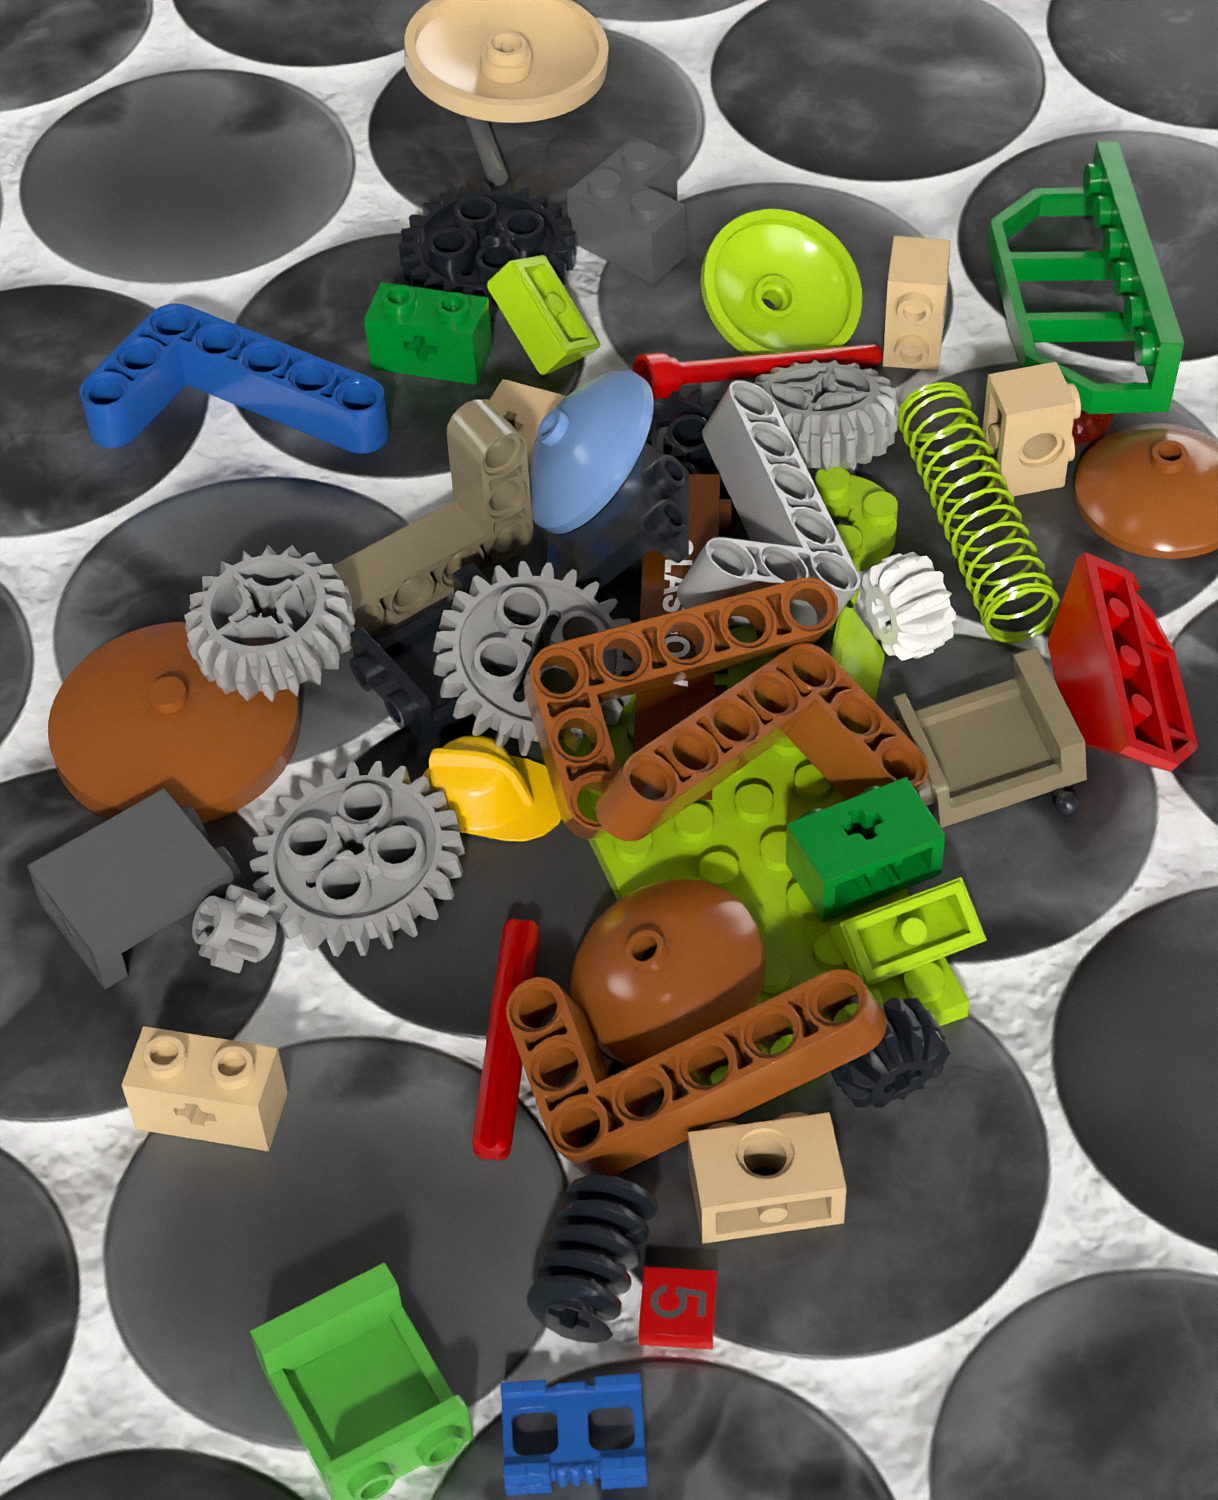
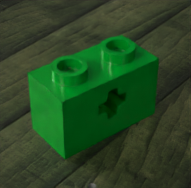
[364,282,493,385]
[786,777,945,922]

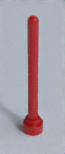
[632,344,883,400]

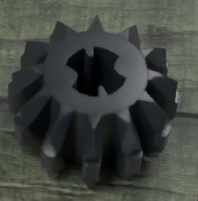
[830,997,950,1108]

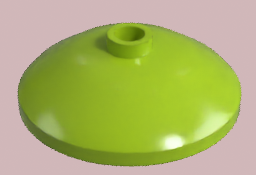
[701,209,863,356]

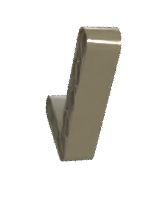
[333,399,533,655]

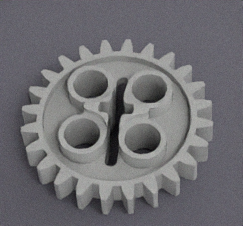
[433,561,634,756]
[250,761,465,956]

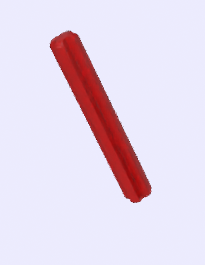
[472,918,540,1161]

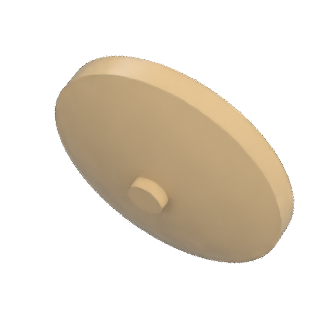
[404,0,609,123]

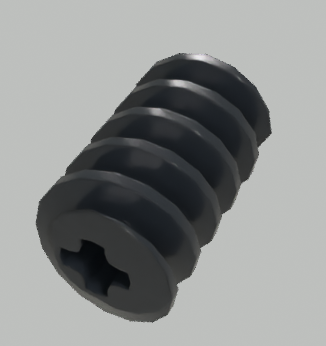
[527,1175,658,1343]

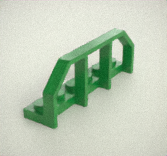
[987,141,1184,414]

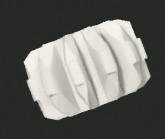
[860,552,956,661]

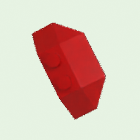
[1047,552,1198,772]

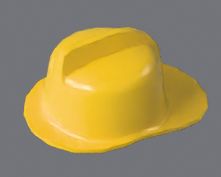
[422,735,562,842]

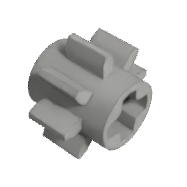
[192,885,277,974]

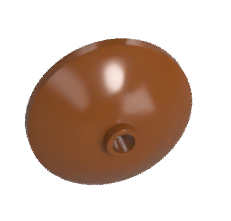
[1074,423,1218,559]
[570,878,766,1068]

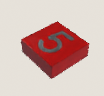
[638,1267,717,1350]

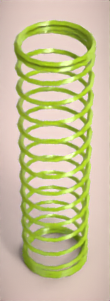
[898,382,1061,643]

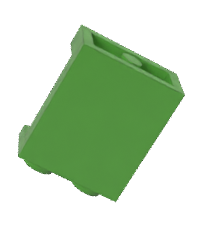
[250,1262,473,1500]

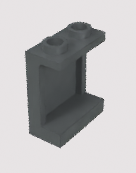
[27,789,241,990]

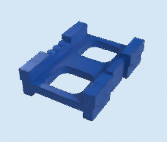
[500,1373,647,1496]

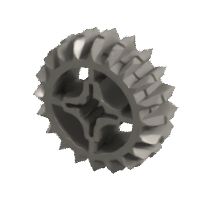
[753,359,899,472]
[184,545,355,702]

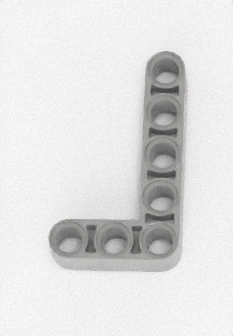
[677,381,860,631]

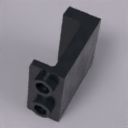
[547,443,689,603]
[349,563,544,745]

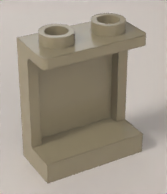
[893,647,1087,828]

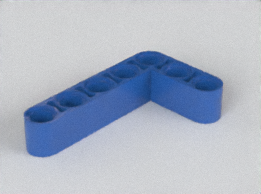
[79,303,389,454]

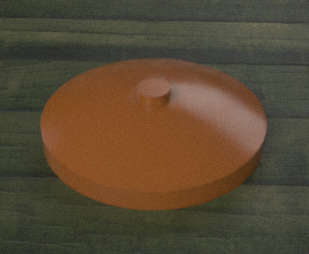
[48,622,301,824]

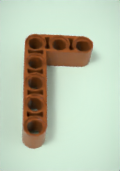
[524,577,839,839]
[595,643,929,841]
[506,969,887,1176]

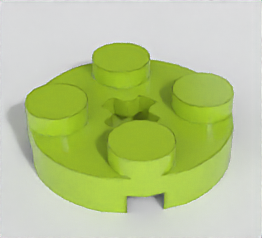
[812,467,898,573]

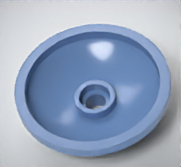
[529,370,654,534]

